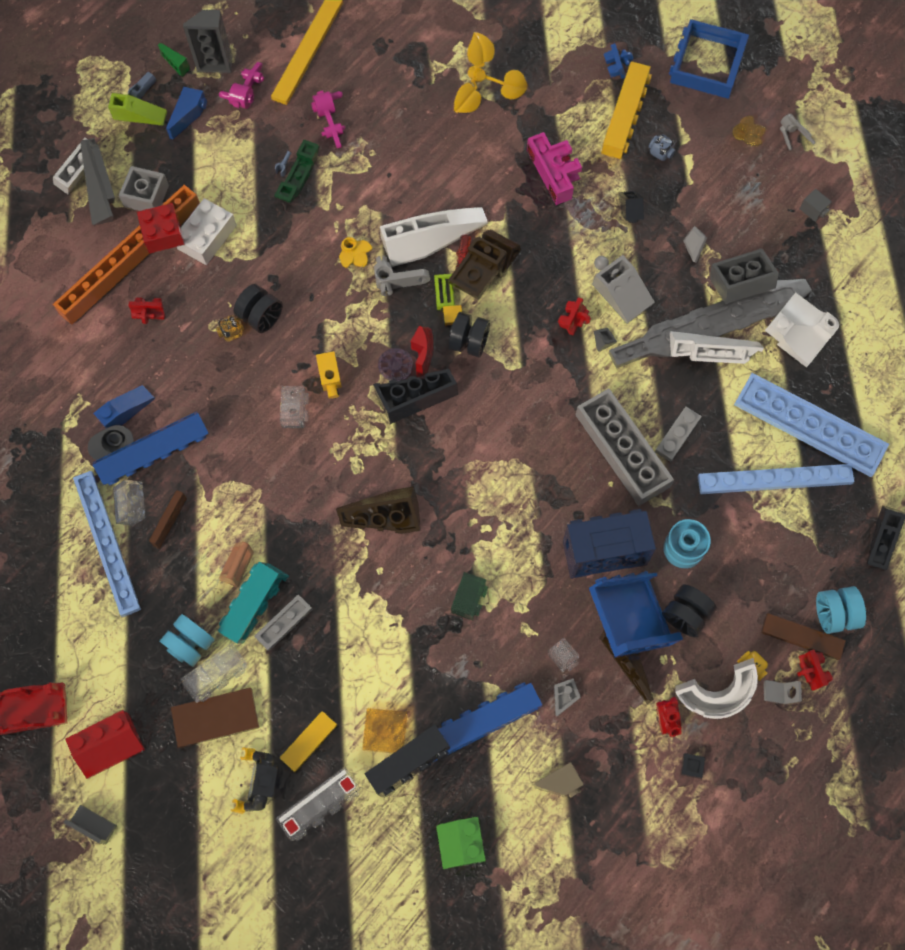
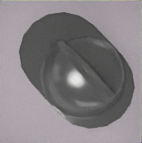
[87,425,133,460]

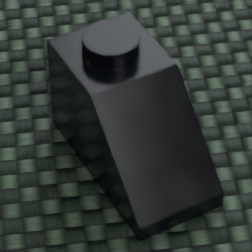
[618,190,644,223]

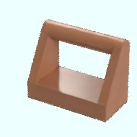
[218,542,254,588]

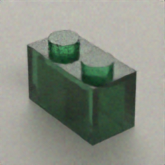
[451,572,489,621]

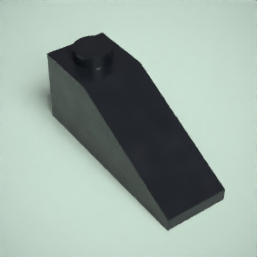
[867,505,905,570]

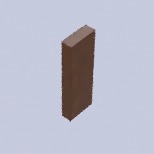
[149,490,187,549]

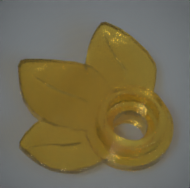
[732,116,766,146]

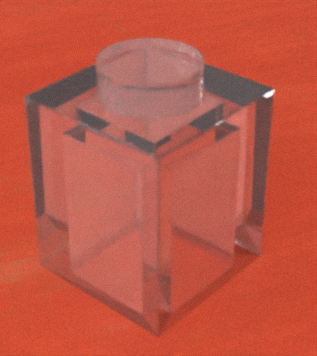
[547,638,580,672]

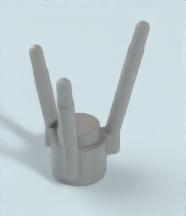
[780,114,815,150]

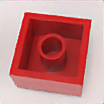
[137,203,185,254]

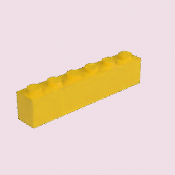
[601,61,652,159]

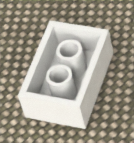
[177,198,237,265]

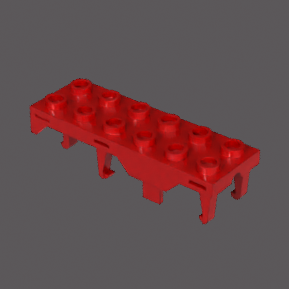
[0,682,68,735]

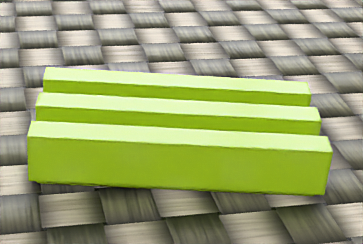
[434,274,455,310]

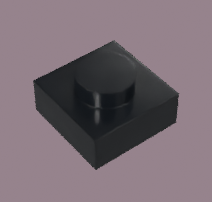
[680,753,705,779]

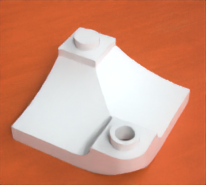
[765,292,839,367]

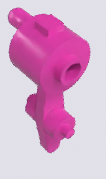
[219,62,264,109]
[311,90,345,149]

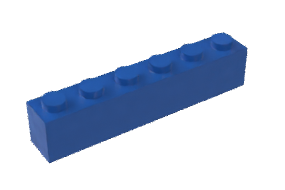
[92,411,209,485]
[432,682,542,763]

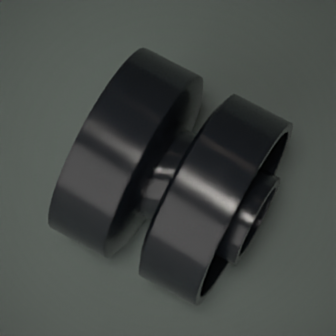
[233,284,283,333]
[449,312,491,358]
[662,584,717,638]

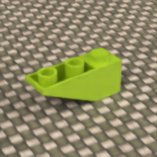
[108,93,167,126]

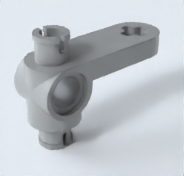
[374,256,430,296]

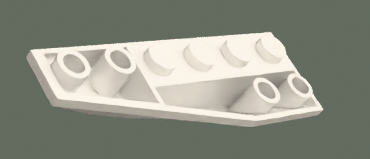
[380,207,488,267]

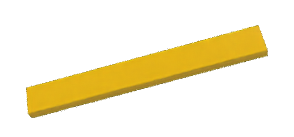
[271,0,343,105]

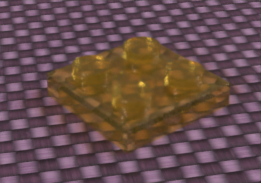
[362,708,408,753]

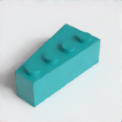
[218,562,289,644]

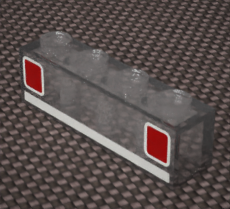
[276,767,361,841]

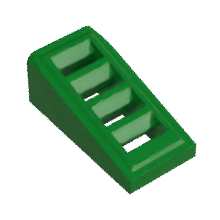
[158,43,190,77]

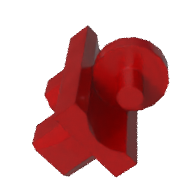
[128,297,165,324]
[558,297,591,335]
[797,650,833,691]
[656,697,682,737]

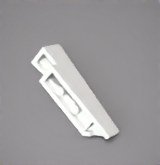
[670,331,764,364]

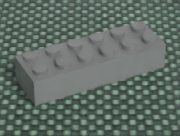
[575,388,674,506]

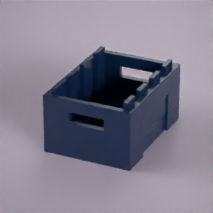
[563,509,656,579]

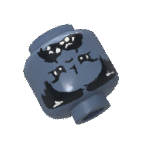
[649,134,676,161]

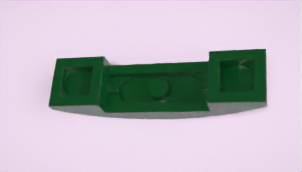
[274,140,320,203]

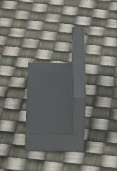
[63,805,117,845]

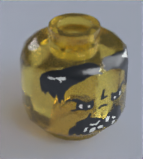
[216,315,245,342]

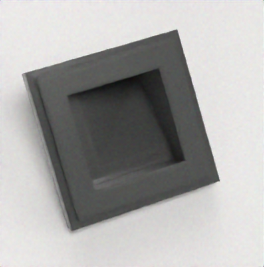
[594,327,617,352]

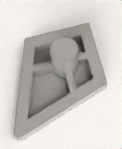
[683,226,707,263]
[554,679,581,716]

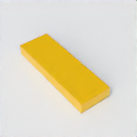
[280,711,338,772]

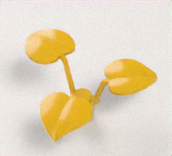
[454,32,528,113]

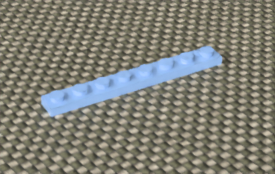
[698,464,854,494]
[73,471,141,617]

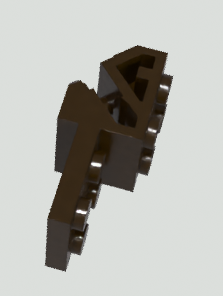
[448,229,521,300]

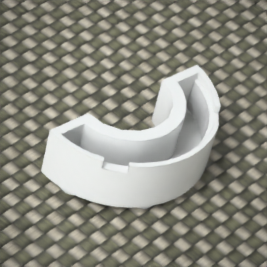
[675,658,758,719]

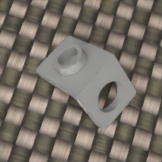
[764,680,802,704]

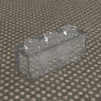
[181,643,247,703]

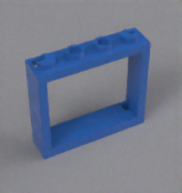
[668,19,749,99]

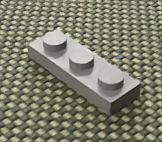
[655,407,702,462]
[254,595,313,651]

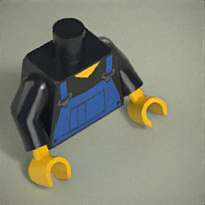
[231,747,278,814]

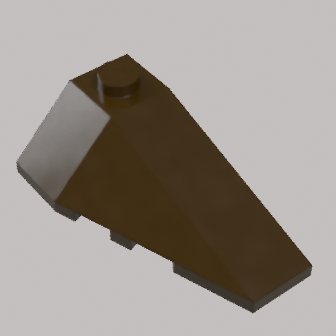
[336,486,421,534]
[599,630,654,705]

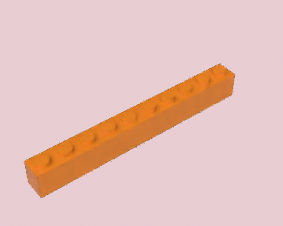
[53,185,200,325]

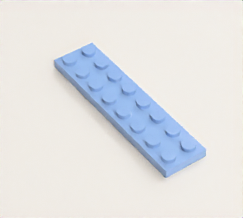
[734,373,889,477]

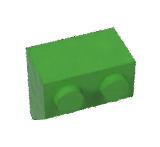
[436,817,485,869]

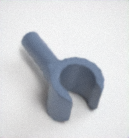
[275,151,291,177]

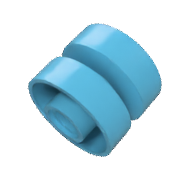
[663,519,711,568]
[816,586,866,634]
[159,614,215,667]

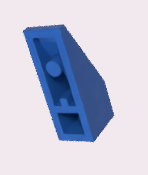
[166,87,207,139]
[93,385,155,428]

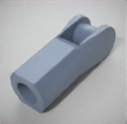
[128,72,156,99]

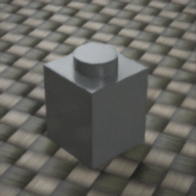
[800,189,832,222]

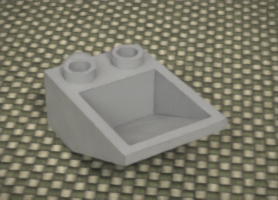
[592,255,655,324]

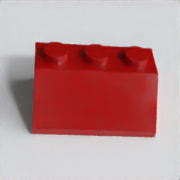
[65,710,145,779]

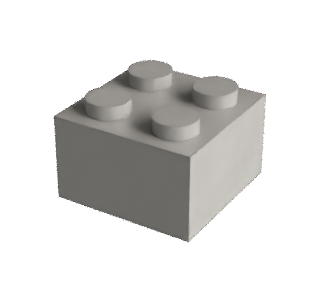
[119,166,169,211]

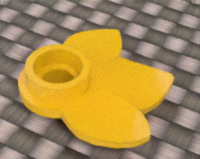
[339,237,373,268]

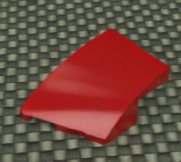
[411,326,433,377]

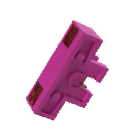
[527,132,582,205]

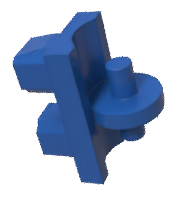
[604,43,633,79]

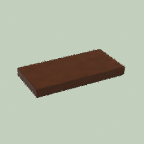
[171,687,260,748]

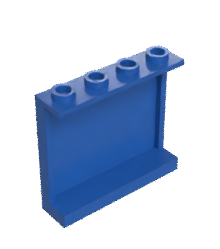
[589,571,683,657]

